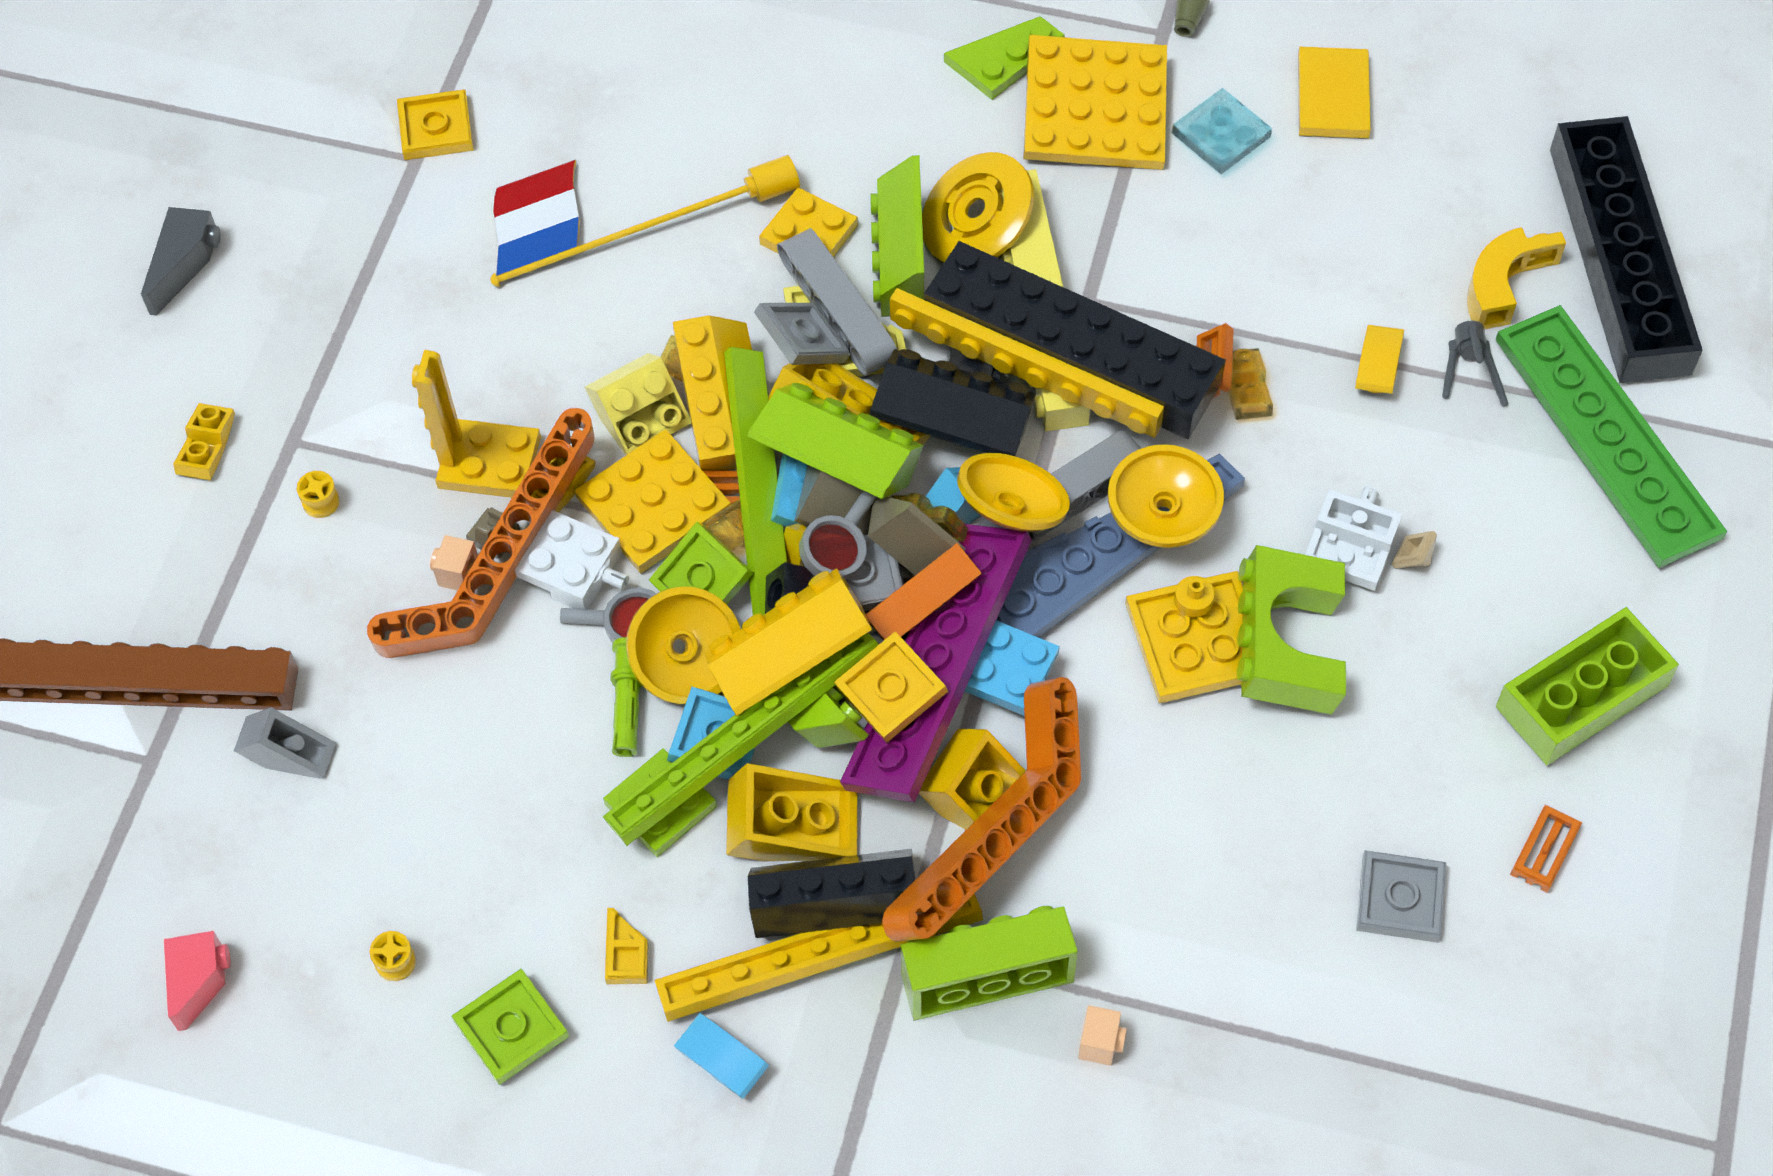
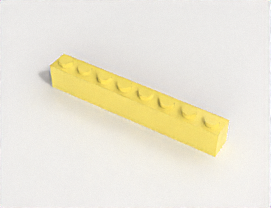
[999,169,1090,432]

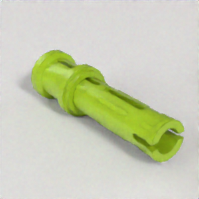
[610,637,642,757]

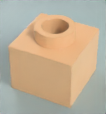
[430,535,478,590]
[1078,1005,1127,1066]

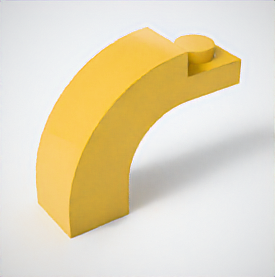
[1467,227,1566,329]

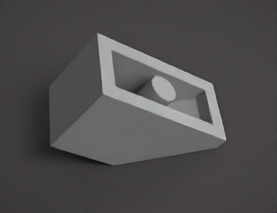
[234,707,336,779]

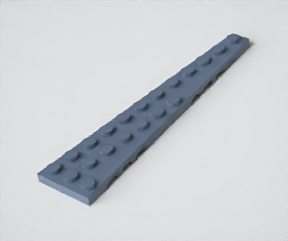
[870,454,1245,693]

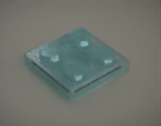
[1172,88,1272,174]

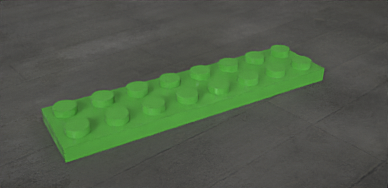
[1495,305,1727,568]

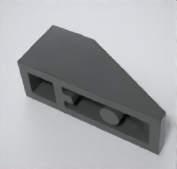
[141,207,220,316]

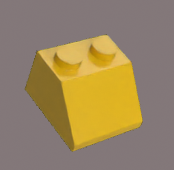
[919,729,1026,830]

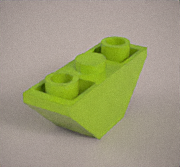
[788,686,869,748]

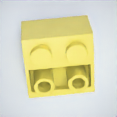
[585,353,691,456]

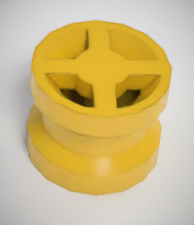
[296,471,340,518]
[369,931,416,981]

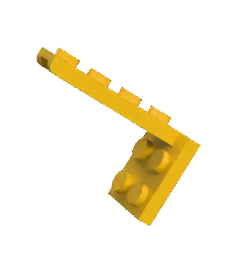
[412,350,541,498]

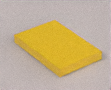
[1298,46,1371,138]

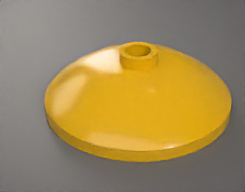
[1108,445,1224,548]
[957,453,1070,532]
[626,586,741,704]

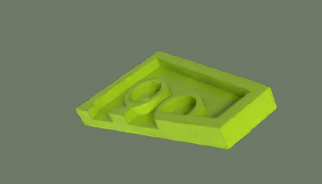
[944,16,1065,100]

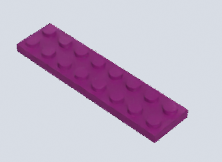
[840,523,1032,803]

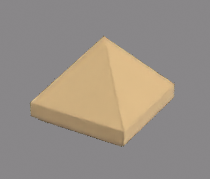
[1392,531,1437,568]

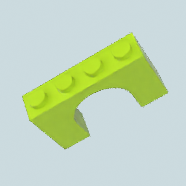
[1237,545,1346,715]

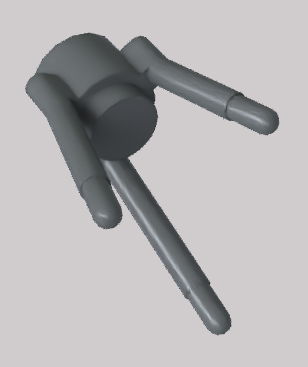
[1442,320,1508,407]

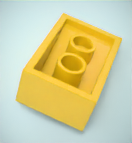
[726,763,857,861]

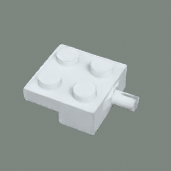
[1305,486,1402,591]
[515,510,629,609]

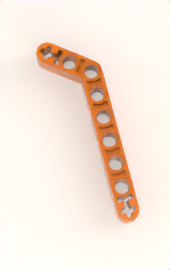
[367,408,595,658]
[882,677,1081,942]

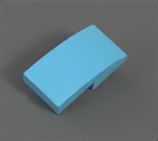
[674,1013,769,1099]

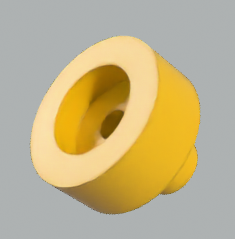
[1174,576,1215,617]

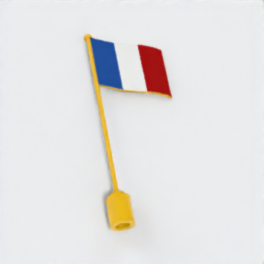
[490,154,800,287]

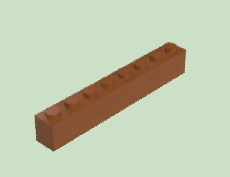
[0,638,298,711]

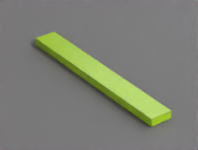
[724,347,787,615]
[603,633,878,846]

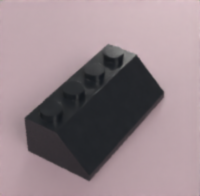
[869,349,1036,456]
[747,849,915,938]

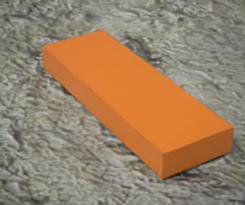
[866,543,982,640]

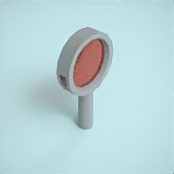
[799,491,877,580]
[560,587,657,642]

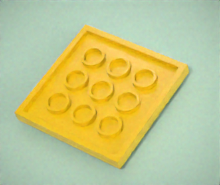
[1023,35,1167,170]

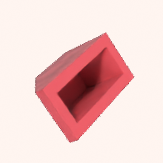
[164,931,231,1031]

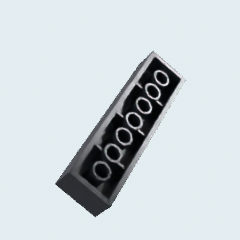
[1550,116,1703,383]
[923,241,1226,440]

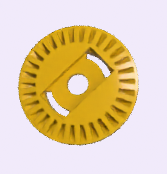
[922,152,1034,263]

